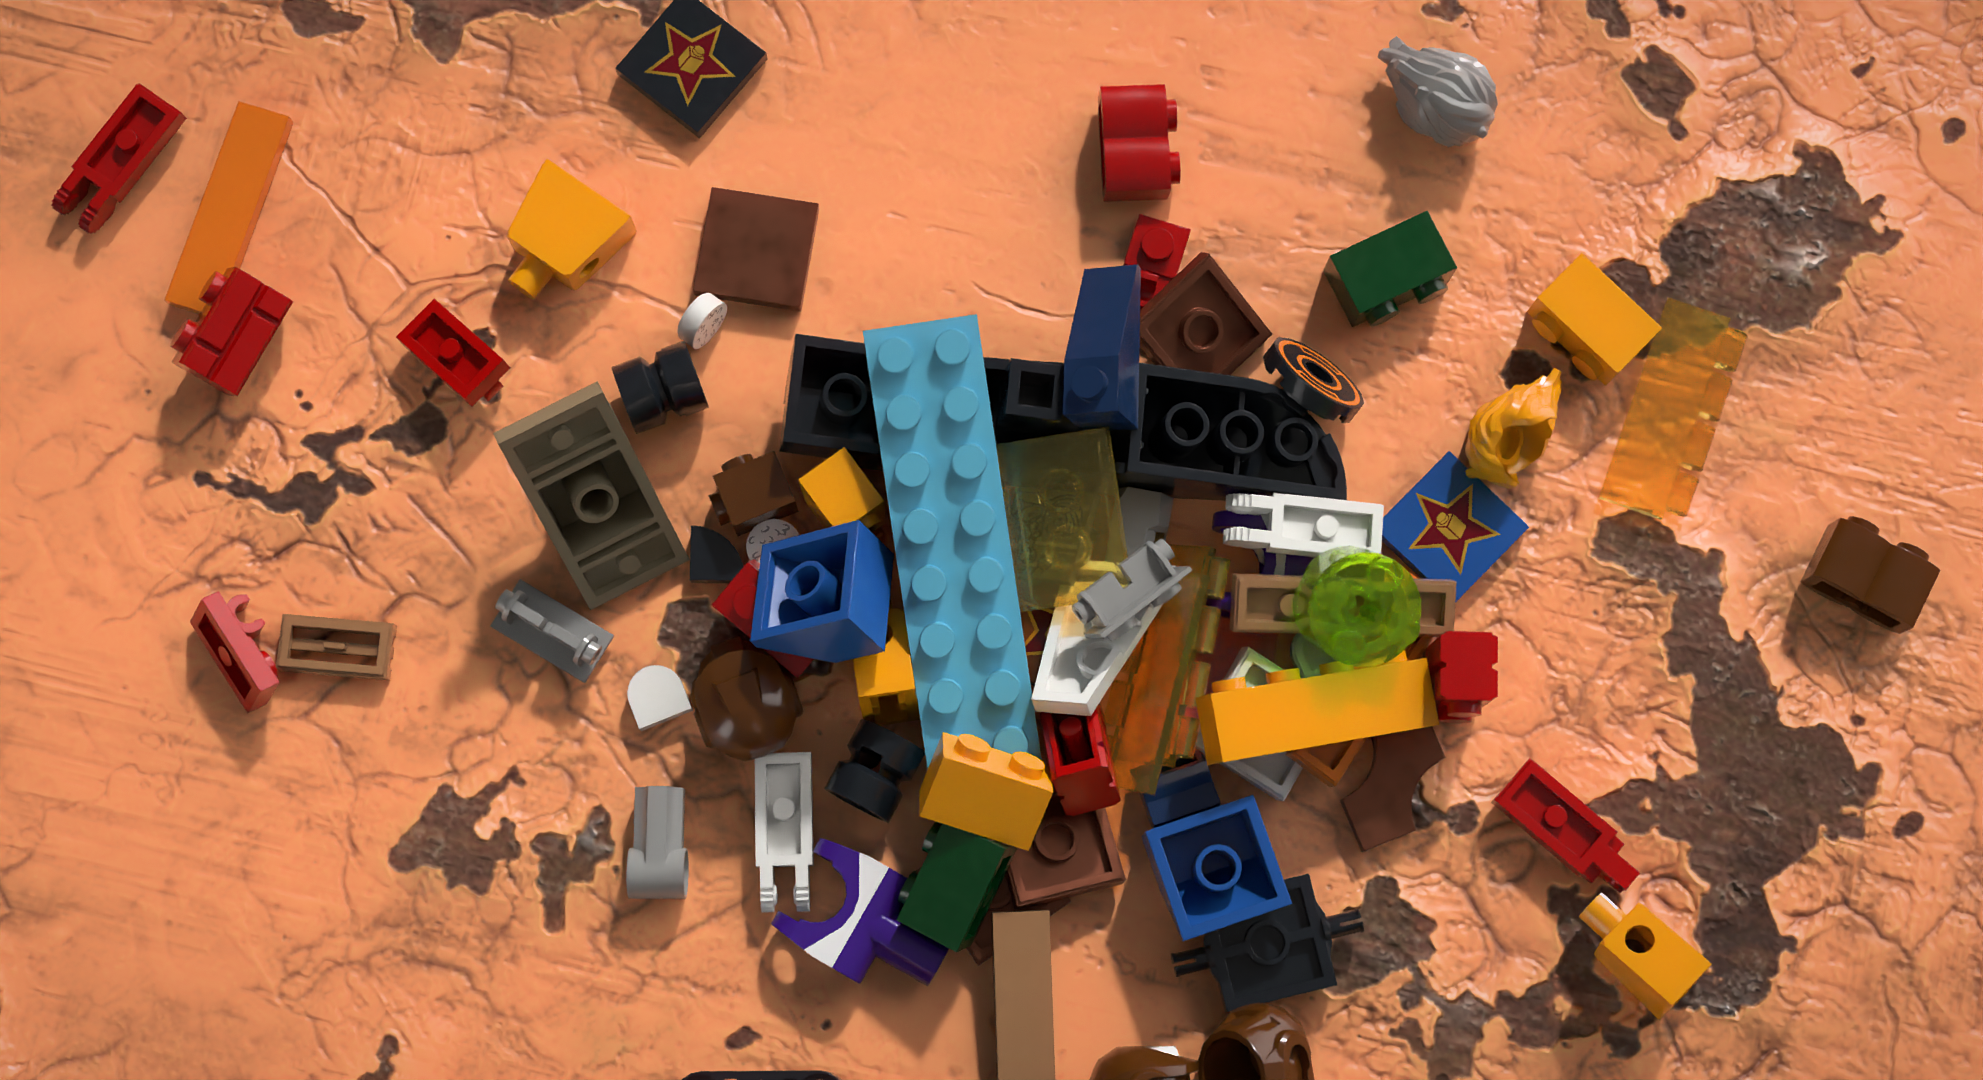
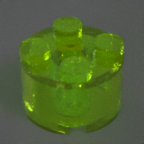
[1293,546,1421,667]

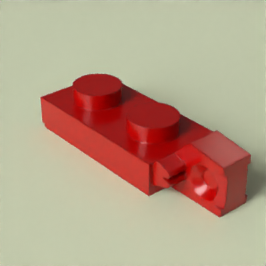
[1491,758,1640,893]

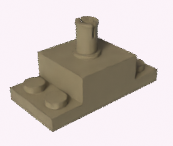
[493,381,690,610]

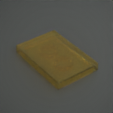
[996,427,1129,612]

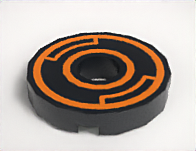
[1263,337,1364,423]

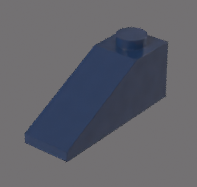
[1063,264,1141,433]

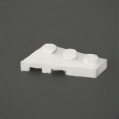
[1031,560,1176,716]

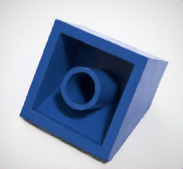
[750,520,894,663]
[1141,795,1292,941]

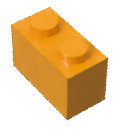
[1527,253,1662,386]
[798,447,887,539]
[919,732,1053,851]

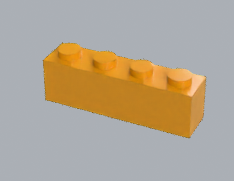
[1195,650,1439,765]

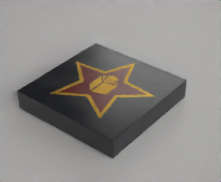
[615,0,768,139]

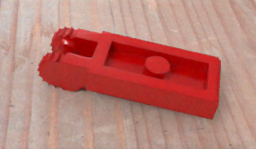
[51,83,187,234]

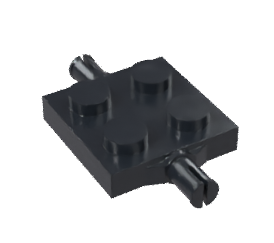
[1171,874,1364,1012]

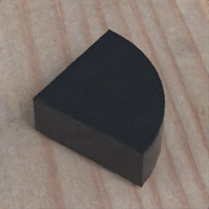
[690,525,744,583]

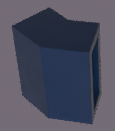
[1133,749,1221,829]

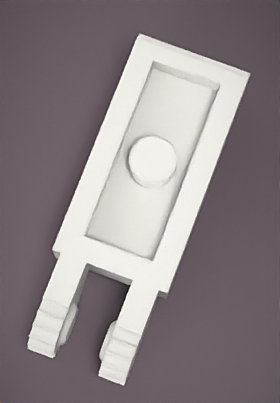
[1223,493,1384,564]
[755,752,814,913]

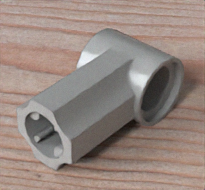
[626,786,689,899]

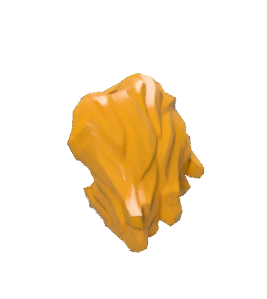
[1465,368,1562,489]

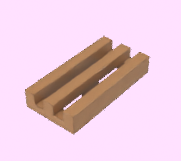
[276,614,397,681]

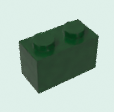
[1323,211,1457,327]
[897,822,1017,952]

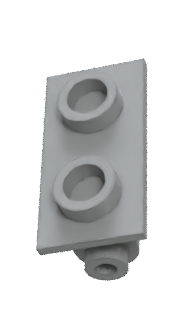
[1072,539,1192,641]
[490,579,614,683]

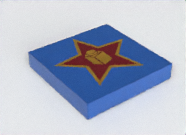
[1382,451,1529,603]

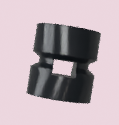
[612,341,709,434]
[824,719,925,823]

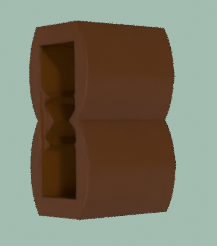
[1800,516,1940,634]

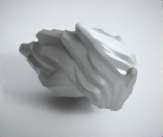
[1378,36,1498,147]

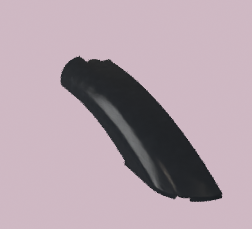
[779,334,1347,501]

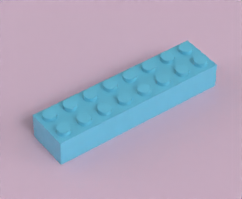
[863,314,1042,768]

